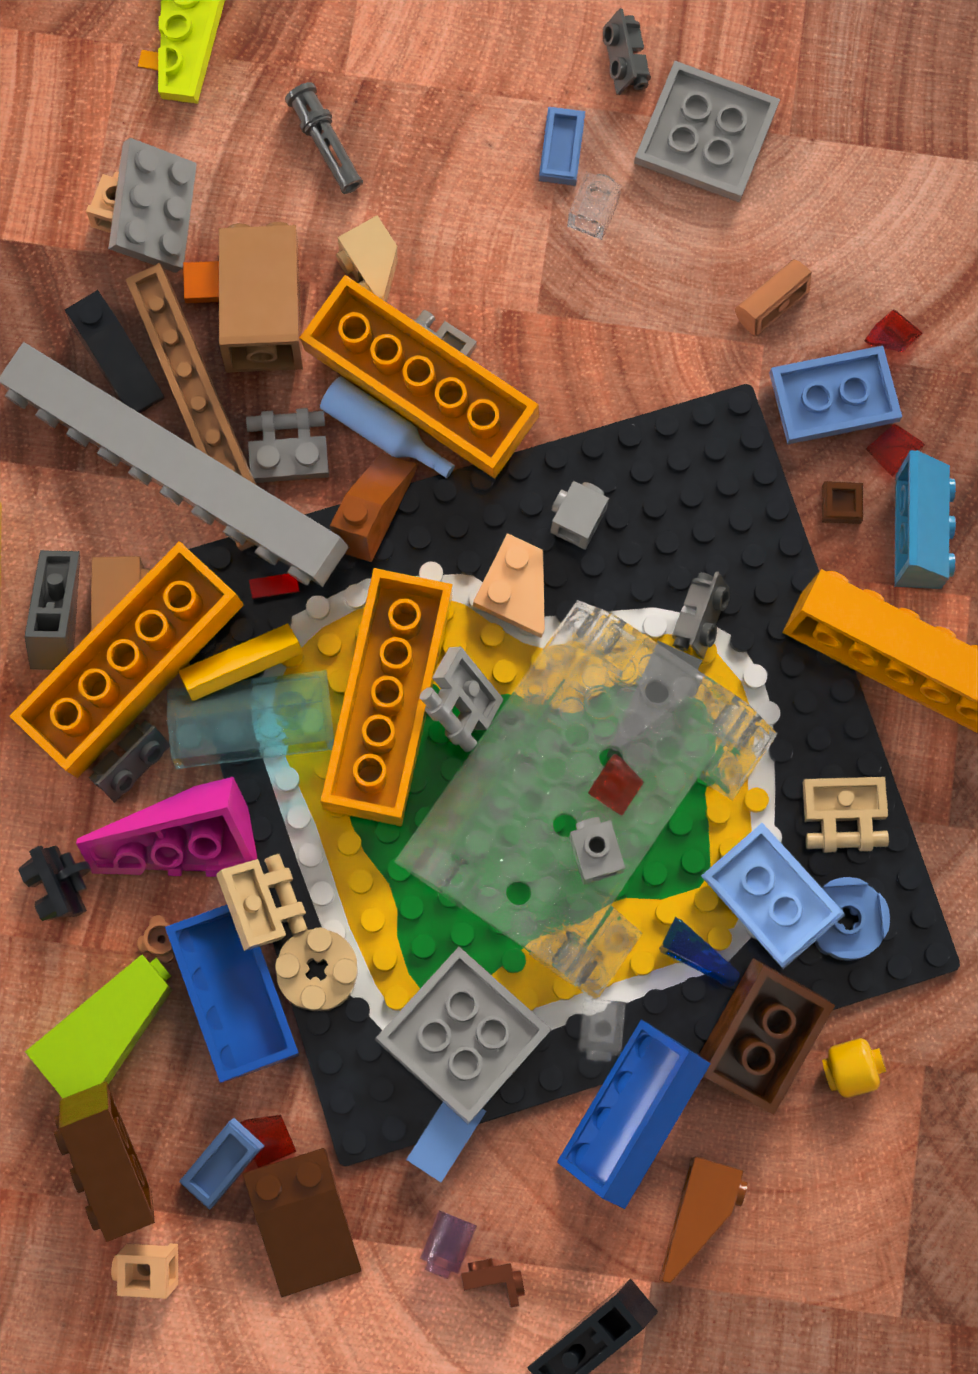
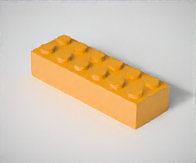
[299,275,540,479]
[9,541,244,778]
[320,568,453,826]
[782,569,978,733]

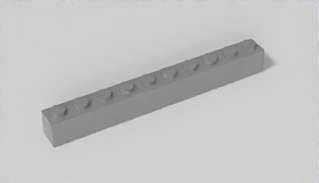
[0,342,349,587]

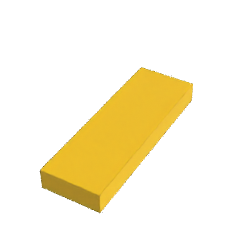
[178,623,303,701]

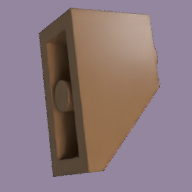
[91,556,150,631]

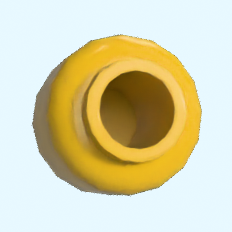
[822,1038,887,1098]

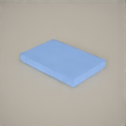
[701,823,845,969]

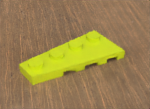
[158,0,225,104]

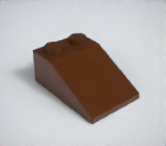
[243,1148,362,1297]

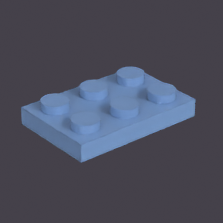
[769,345,902,445]

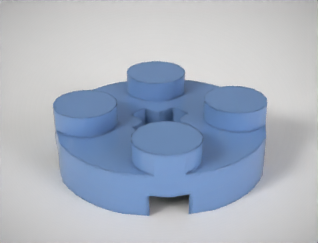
[814,877,890,961]

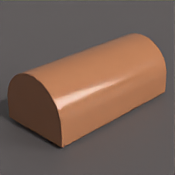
[735,259,812,337]

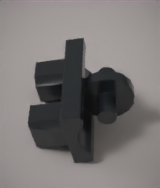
[18,846,91,921]

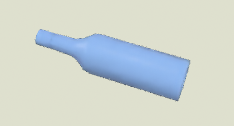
[320,376,455,478]

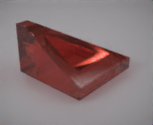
[864,309,922,352]
[866,423,925,477]
[588,754,644,816]
[240,1115,297,1168]

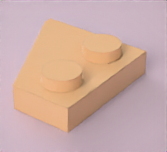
[473,533,545,638]

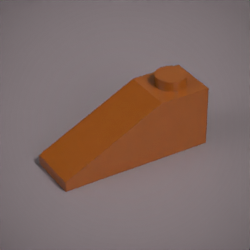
[330,453,418,562]
[659,1157,748,1283]

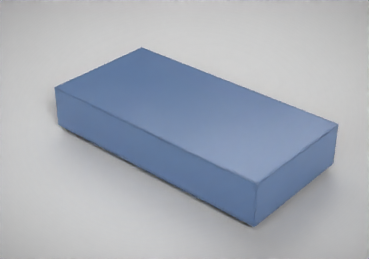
[539,107,586,186]
[406,1102,486,1182]
[179,1118,264,1210]

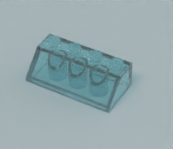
[167,670,335,769]

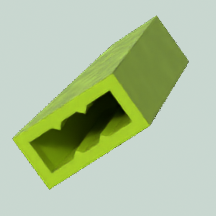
[25,954,172,1098]

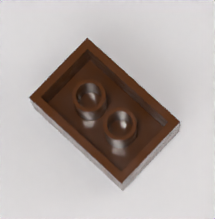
[699,958,835,1115]
[54,1081,155,1242]

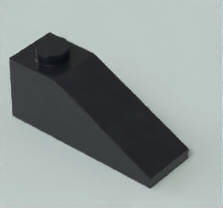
[65,290,165,413]
[527,1279,658,1374]

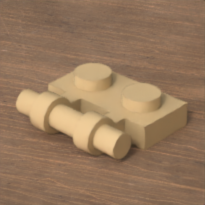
[802,777,889,853]
[216,854,308,951]

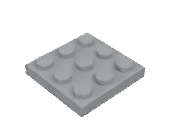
[634,61,780,203]
[375,947,551,1124]

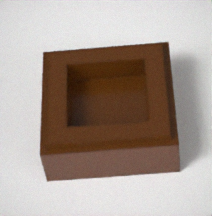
[822,481,863,524]

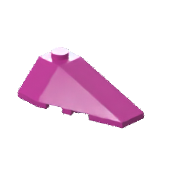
[76,777,258,877]

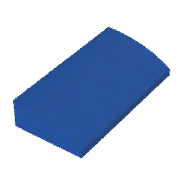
[165,904,299,1083]
[557,1019,711,1209]

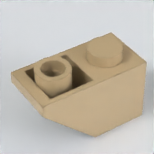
[336,215,398,302]

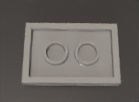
[108,138,197,273]

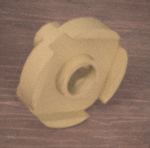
[275,927,358,1011]

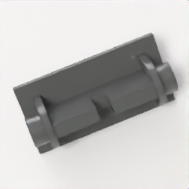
[603,8,651,95]
[672,572,730,659]
[89,720,171,803]

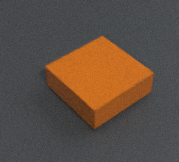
[183,261,219,303]

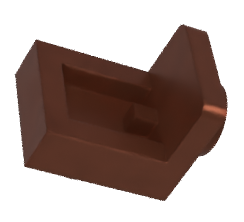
[461,1258,525,1308]

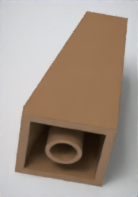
[219,222,303,373]

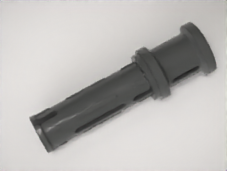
[285,82,363,194]

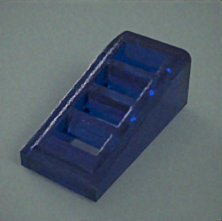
[659,916,740,987]

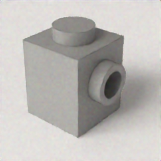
[551,481,609,550]
[569,817,625,885]

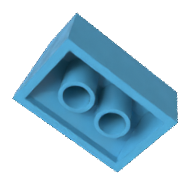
[894,450,956,589]

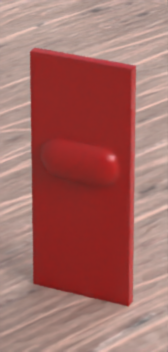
[249,574,299,599]

